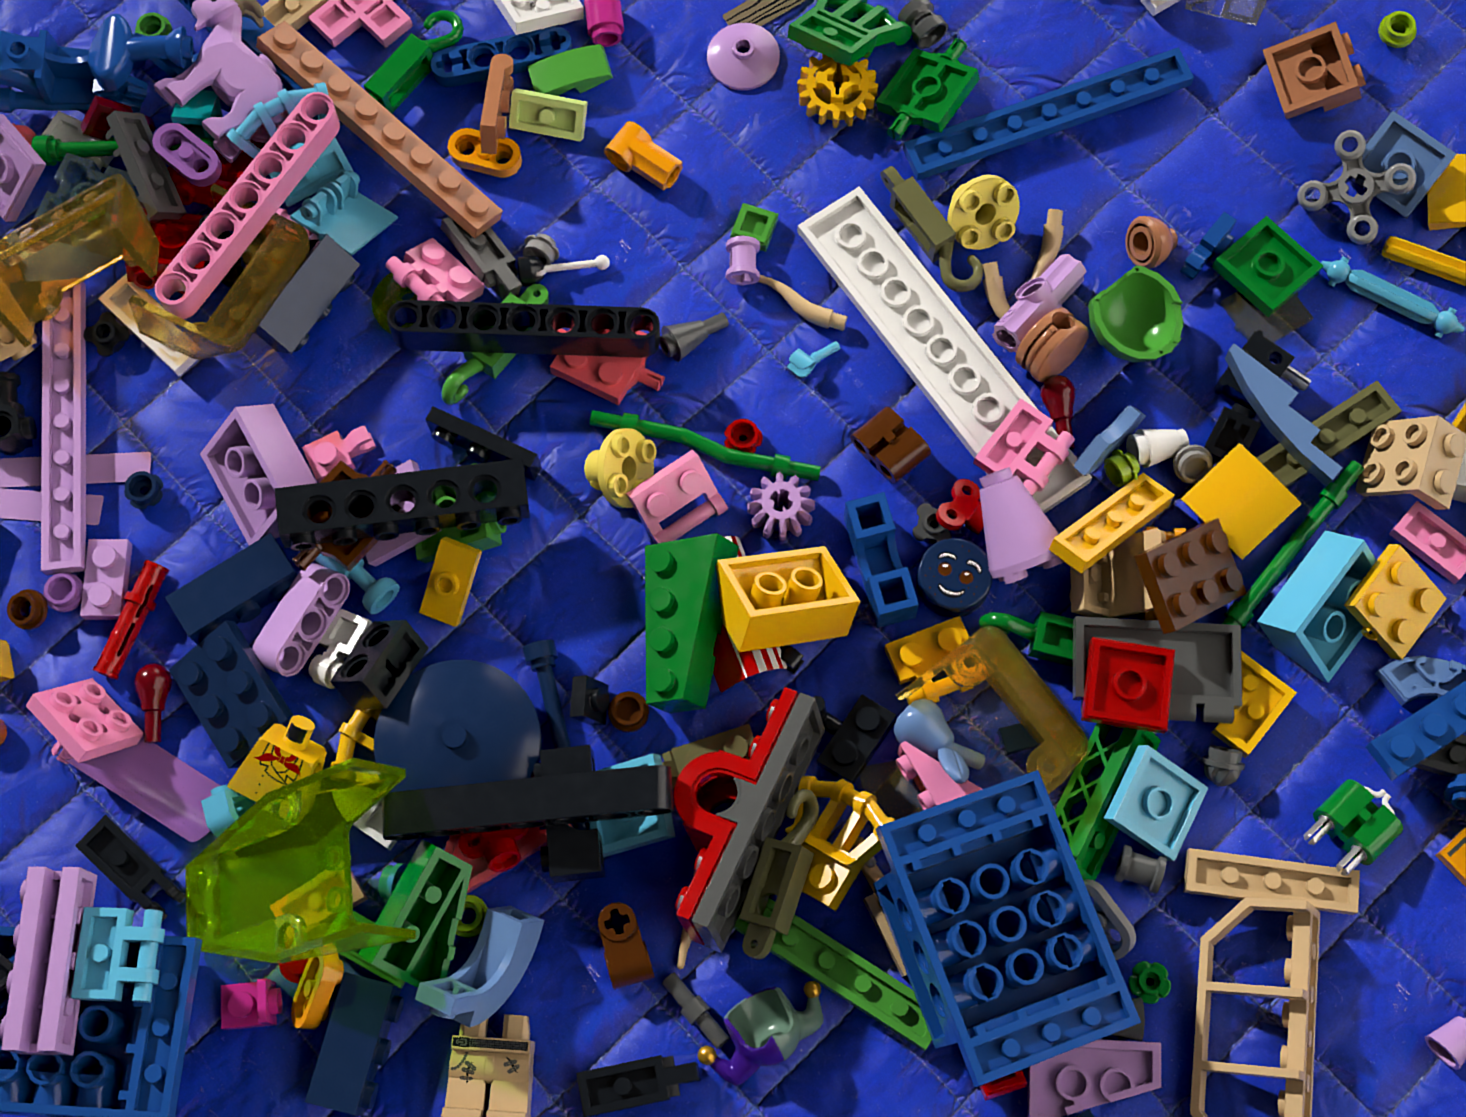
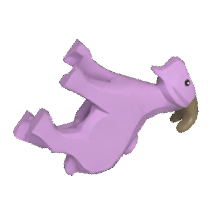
[154,0,285,163]

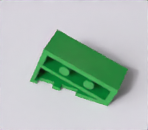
[358,839,473,988]

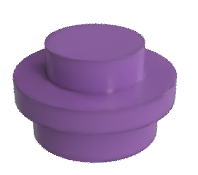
[43,572,83,612]

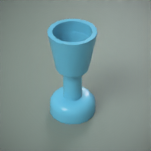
[315,554,400,614]

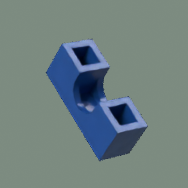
[844,492,919,628]

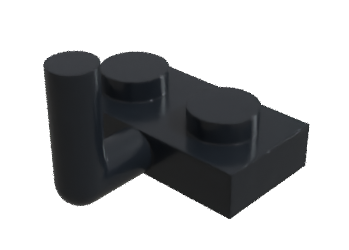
[813,694,897,784]

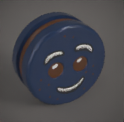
[916,538,993,618]

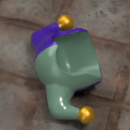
[697,981,824,1085]

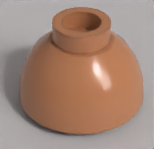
[1125,216,1178,269]

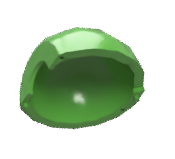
[1088,266,1184,363]

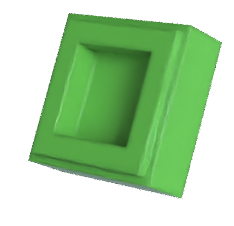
[730,203,779,252]

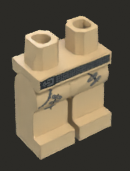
[441,1014,535,1117]

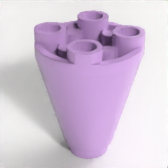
[979,467,1064,584]

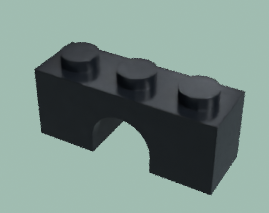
[534,745,605,883]

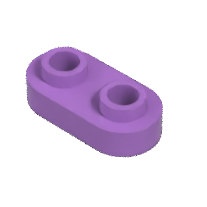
[152,123,222,187]

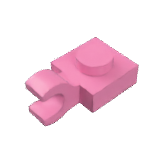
[302,425,377,483]

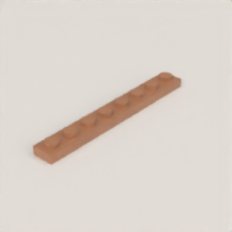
[256,21,503,239]

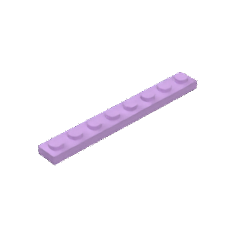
[41,278,86,575]

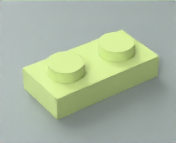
[508,88,588,142]

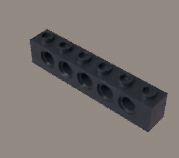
[274,458,530,551]

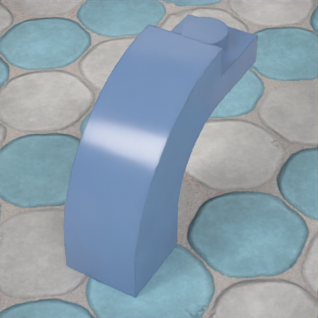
[415,906,545,1027]

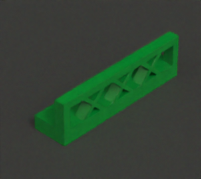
[1055,723,1161,881]

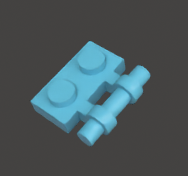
[71,907,165,1003]

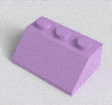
[200,404,317,546]

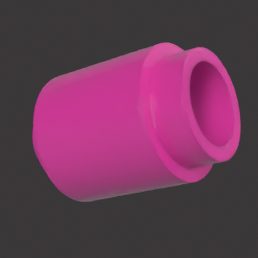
[584,0,624,47]

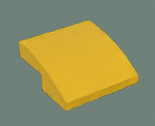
[1427,154,1466,231]
[1181,443,1302,560]

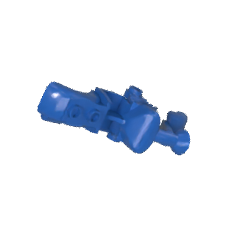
[0,14,231,113]

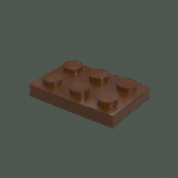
[1134,518,1246,634]

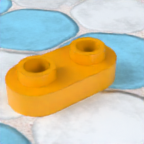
[448,128,522,178]
[291,948,344,1030]

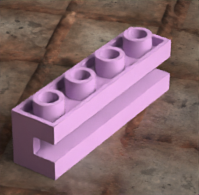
[0,867,98,1055]

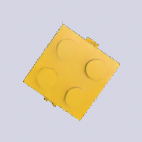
[1344,544,1447,660]

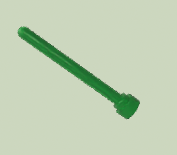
[31,135,214,166]

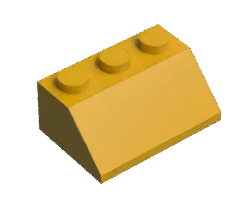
[716,546,860,653]

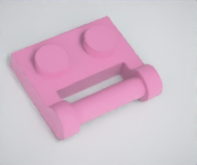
[626,450,728,544]

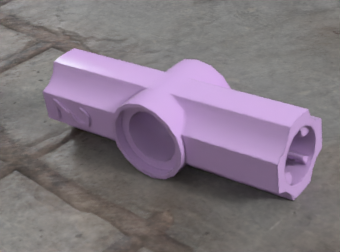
[992,254,1087,352]

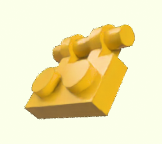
[884,616,987,705]

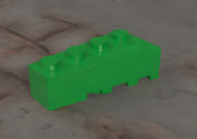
[645,533,739,713]

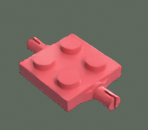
[550,328,665,406]

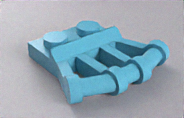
[226,82,353,207]

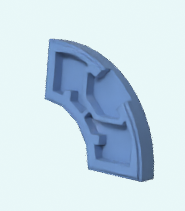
[1074,406,1146,476]
[1375,656,1466,706]

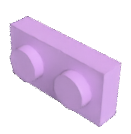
[80,539,133,620]

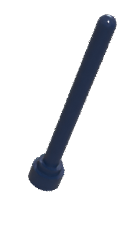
[523,640,590,830]

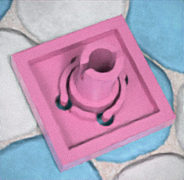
[26,678,144,764]

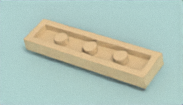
[1183,848,1360,915]

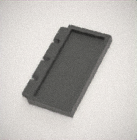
[1073,616,1242,724]

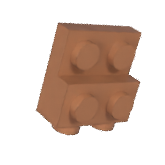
[1262,21,1366,120]

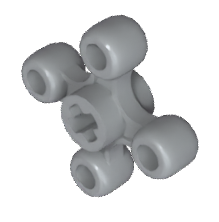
[1297,130,1416,245]

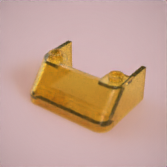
[0,174,159,347]
[128,184,310,360]
[896,626,1088,794]

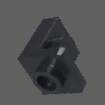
[1204,402,1261,459]

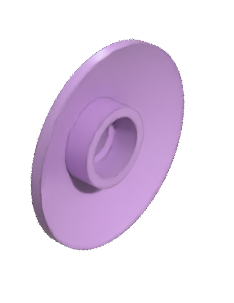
[707,23,780,91]

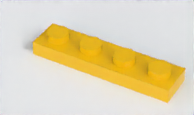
[1049,473,1175,574]

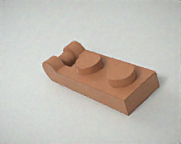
[480,54,514,154]

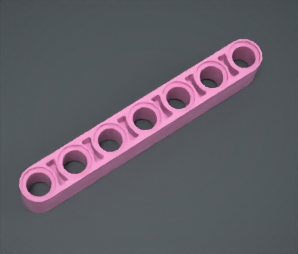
[155,92,340,320]

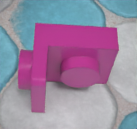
[221,978,283,1030]

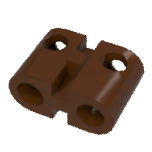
[850,406,931,484]

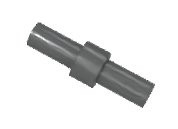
[662,972,730,1049]

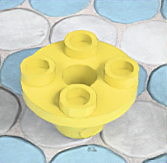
[947,175,1020,250]
[584,428,657,508]

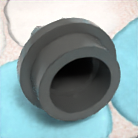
[1202,745,1245,786]

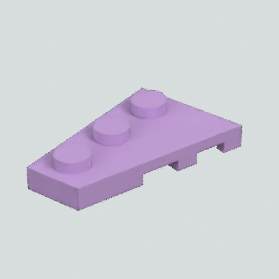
[1027,1040,1161,1117]

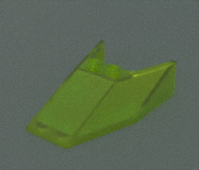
[185,758,416,964]

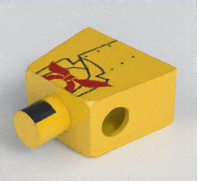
[227,715,327,824]

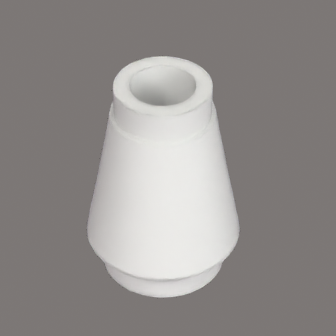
[1126,429,1189,468]

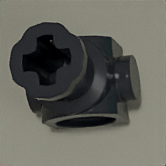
[0,371,37,455]

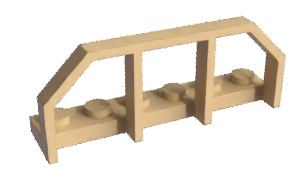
[1190,897,1320,1117]

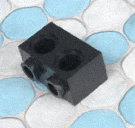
[330,620,429,709]

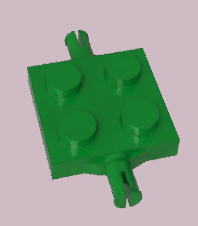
[876,38,980,141]

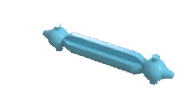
[1321,256,1465,338]

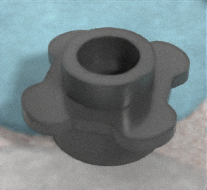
[912,503,955,544]

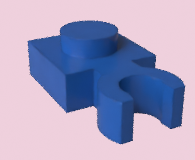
[1180,212,1237,280]

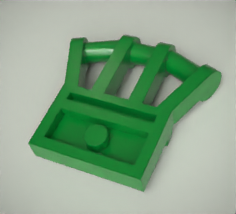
[787,0,912,66]

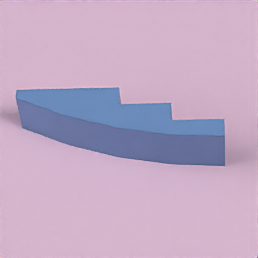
[1225,344,1343,487]

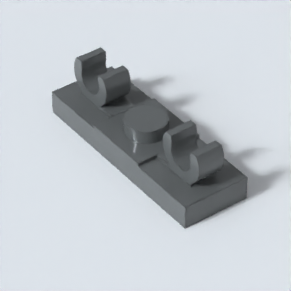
[105,111,186,224]

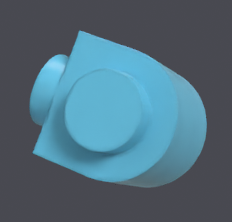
[201,784,260,840]

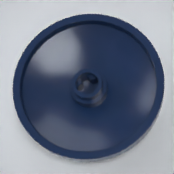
[374,660,542,792]

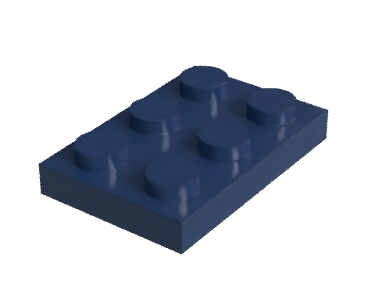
[169,620,294,768]

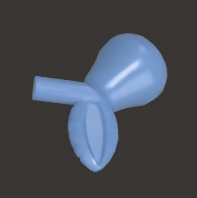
[894,699,985,784]

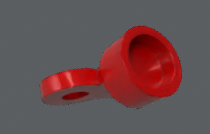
[936,479,984,535]
[458,828,529,872]

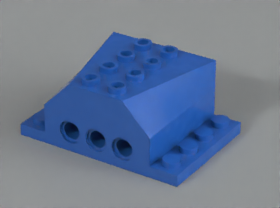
[873,770,1141,1087]
[0,926,202,1117]

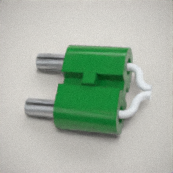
[1303,779,1403,876]

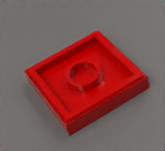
[1081,637,1175,734]

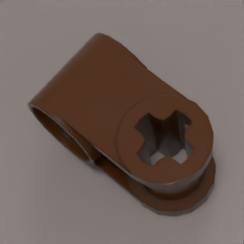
[598,902,655,990]

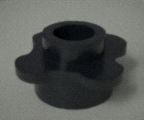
[83,312,130,357]

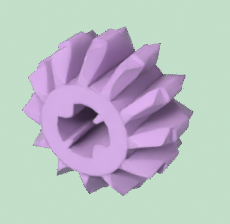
[747,472,815,542]

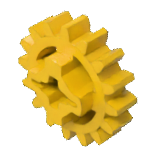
[797,54,878,128]

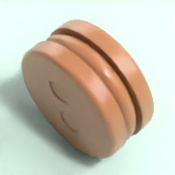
[1015,307,1089,383]

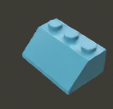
[1257,530,1377,683]

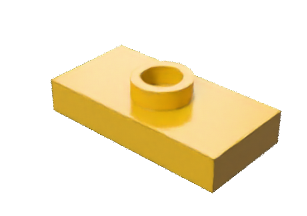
[419,536,482,627]

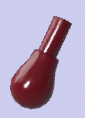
[1040,375,1076,450]
[135,663,172,743]

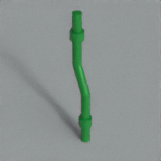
[590,410,821,481]
[1222,460,1364,629]

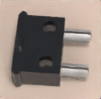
[1215,330,1311,411]

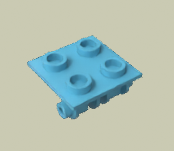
[290,171,398,256]

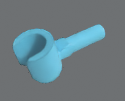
[787,341,840,378]

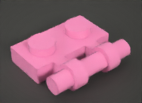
[385,238,485,302]
[973,398,1075,496]

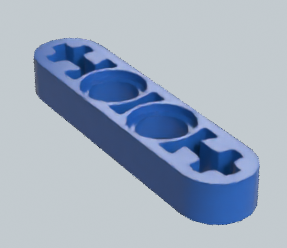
[430,26,573,87]

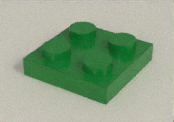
[1212,216,1323,318]

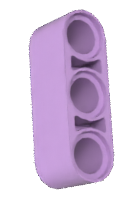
[252,563,350,677]

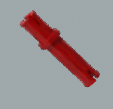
[92,560,170,680]

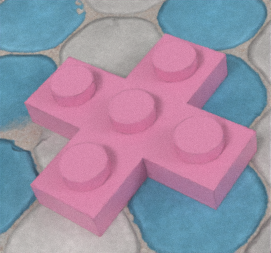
[308,0,413,48]

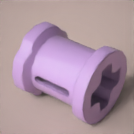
[725,236,760,286]

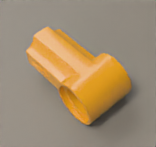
[604,121,683,191]

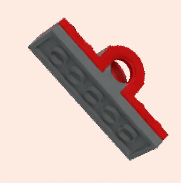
[674,687,825,953]

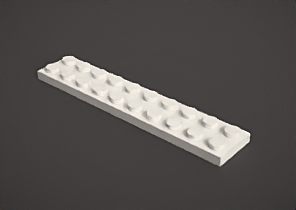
[797,186,1092,513]

